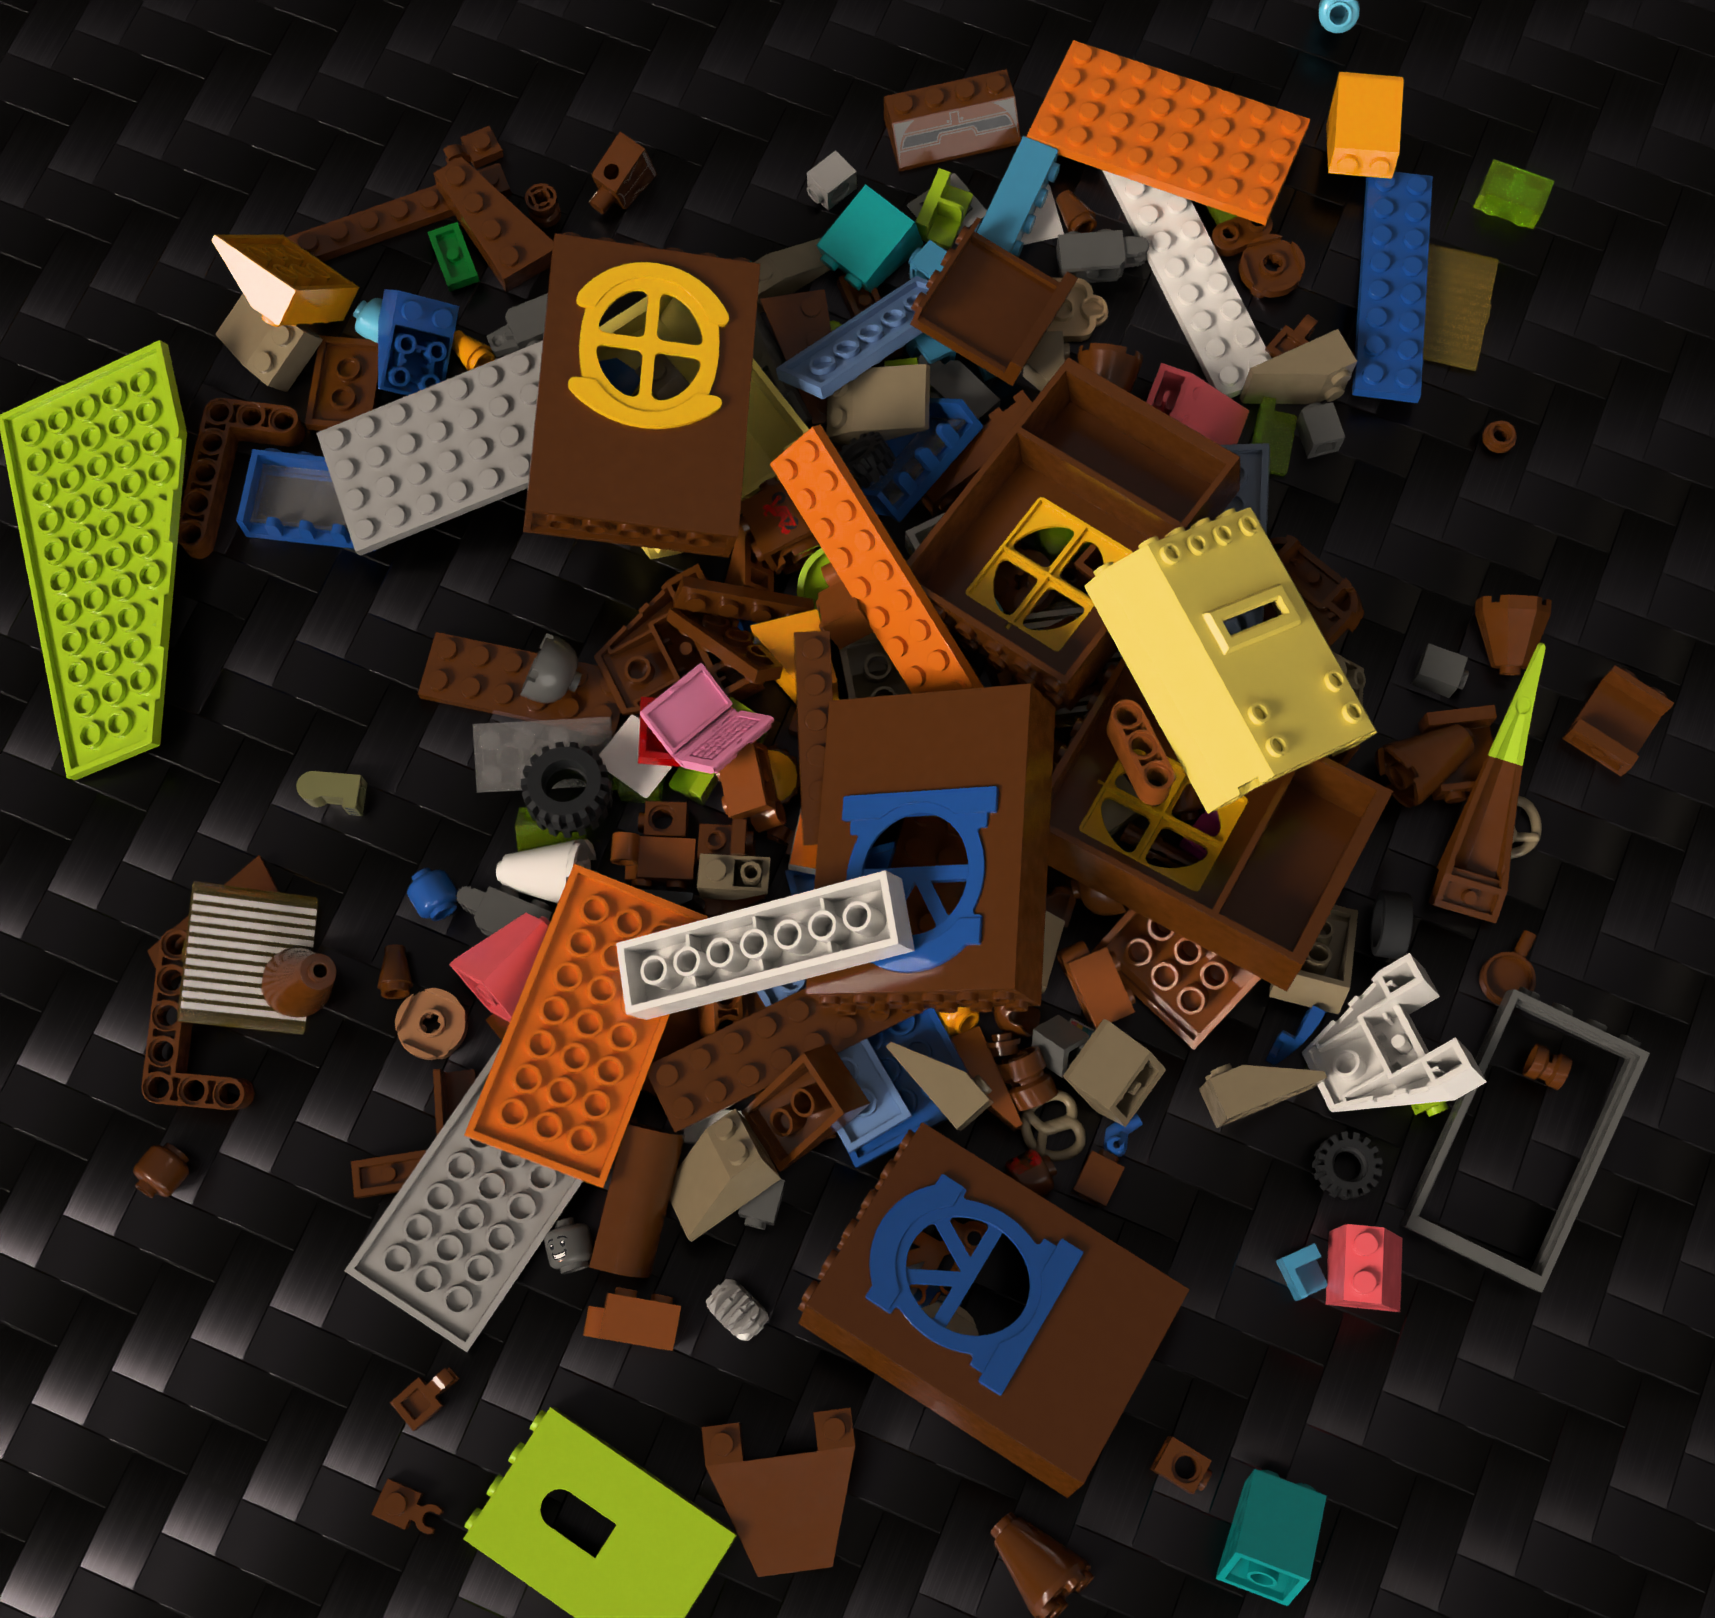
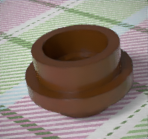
[1482,421,1517,453]
[986,1032,1021,1057]

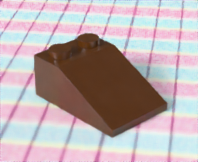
[741,1044,870,1172]

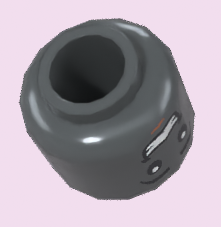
[544,1217,594,1274]

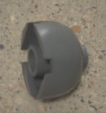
[520,632,582,703]

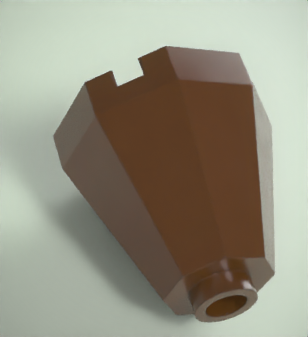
[1475,594,1552,676]

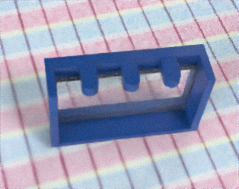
[861,398,984,523]
[236,448,376,551]

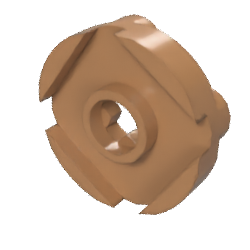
[395,988,468,1060]

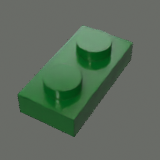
[427,222,480,292]

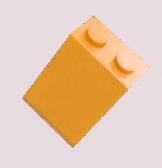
[1326,72,1404,179]
[750,609,839,704]

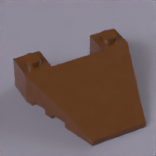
[594,564,765,716]
[702,1407,856,1577]

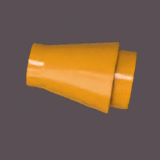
[452,330,495,371]

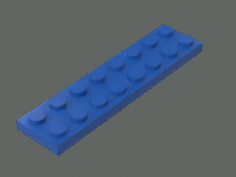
[1352,172,1433,403]

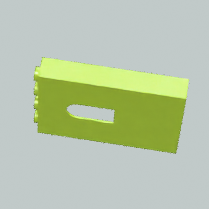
[463,1407,738,1618]

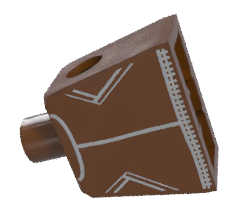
[589,131,657,214]

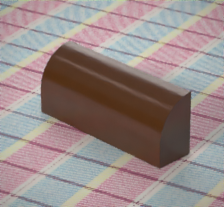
[589,1121,685,1278]

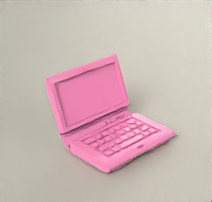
[640,663,774,774]

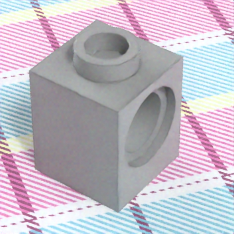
[807,150,857,211]

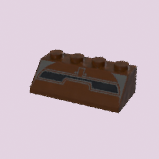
[884,69,1021,171]

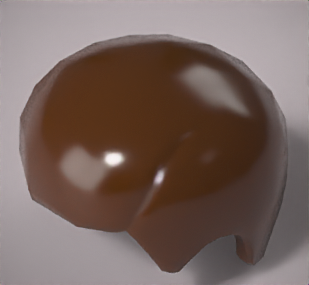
[994,1006,1041,1037]

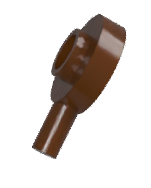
[1479,930,1537,1005]

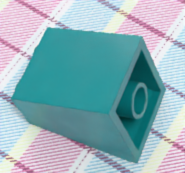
[816,184,924,294]
[1216,1469,1327,1606]

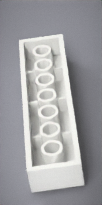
[616,870,915,1020]

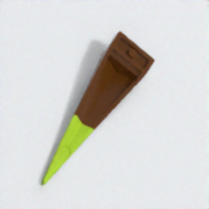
[1428,643,1546,923]

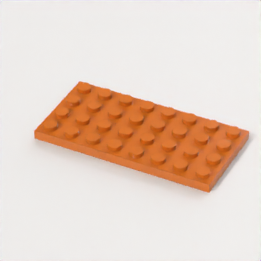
[1027,40,1311,226]
[464,864,708,1188]

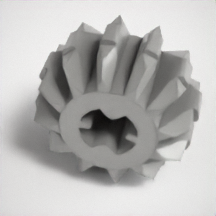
[706,1279,769,1341]

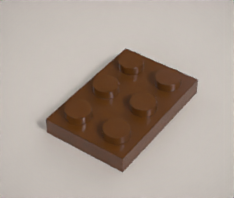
[305,335,380,431]

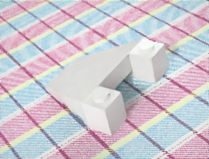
[1302,953,1487,1112]

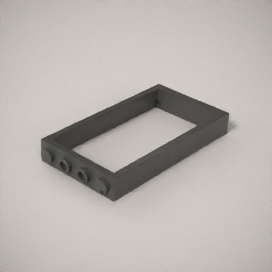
[1399,987,1650,1293]

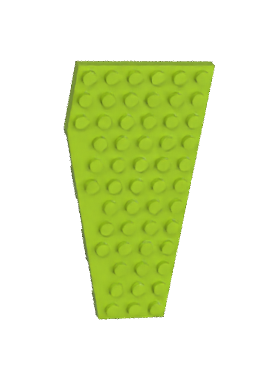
[0,340,187,780]

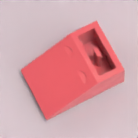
[1146,363,1249,445]

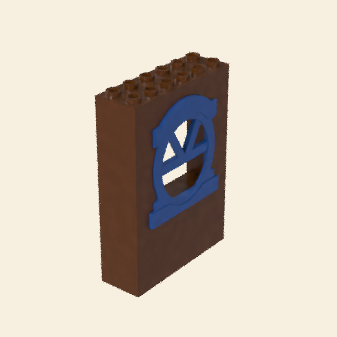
[806,683,1056,1015]
[798,1122,1190,1498]

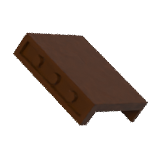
[910,217,1078,386]

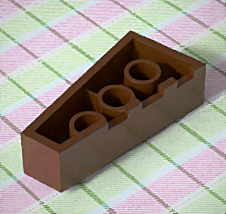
[434,157,554,293]
[911,390,1032,516]

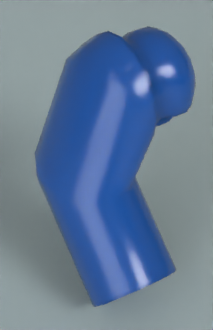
[1104,1113,1143,1157]

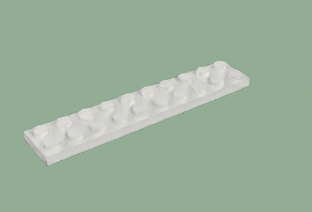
[1102,170,1272,398]

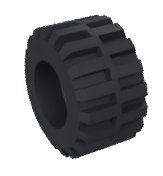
[520,742,613,838]

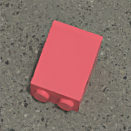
[449,913,550,1022]
[1326,1224,1403,1312]

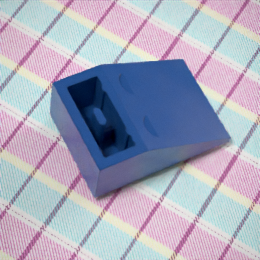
[378,289,460,396]

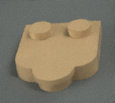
[1047,278,1109,342]

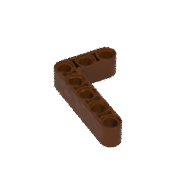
[178,398,306,559]
[141,928,255,1110]

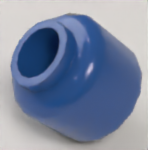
[407,868,458,921]

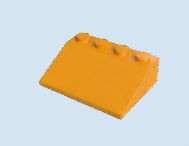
[212,235,360,327]

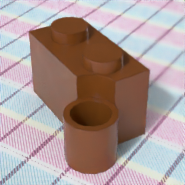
[815,562,873,649]
[716,741,787,832]
[610,832,698,892]
[1056,940,1136,1029]
[583,1287,681,1351]

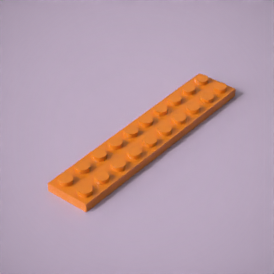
[770,424,983,693]

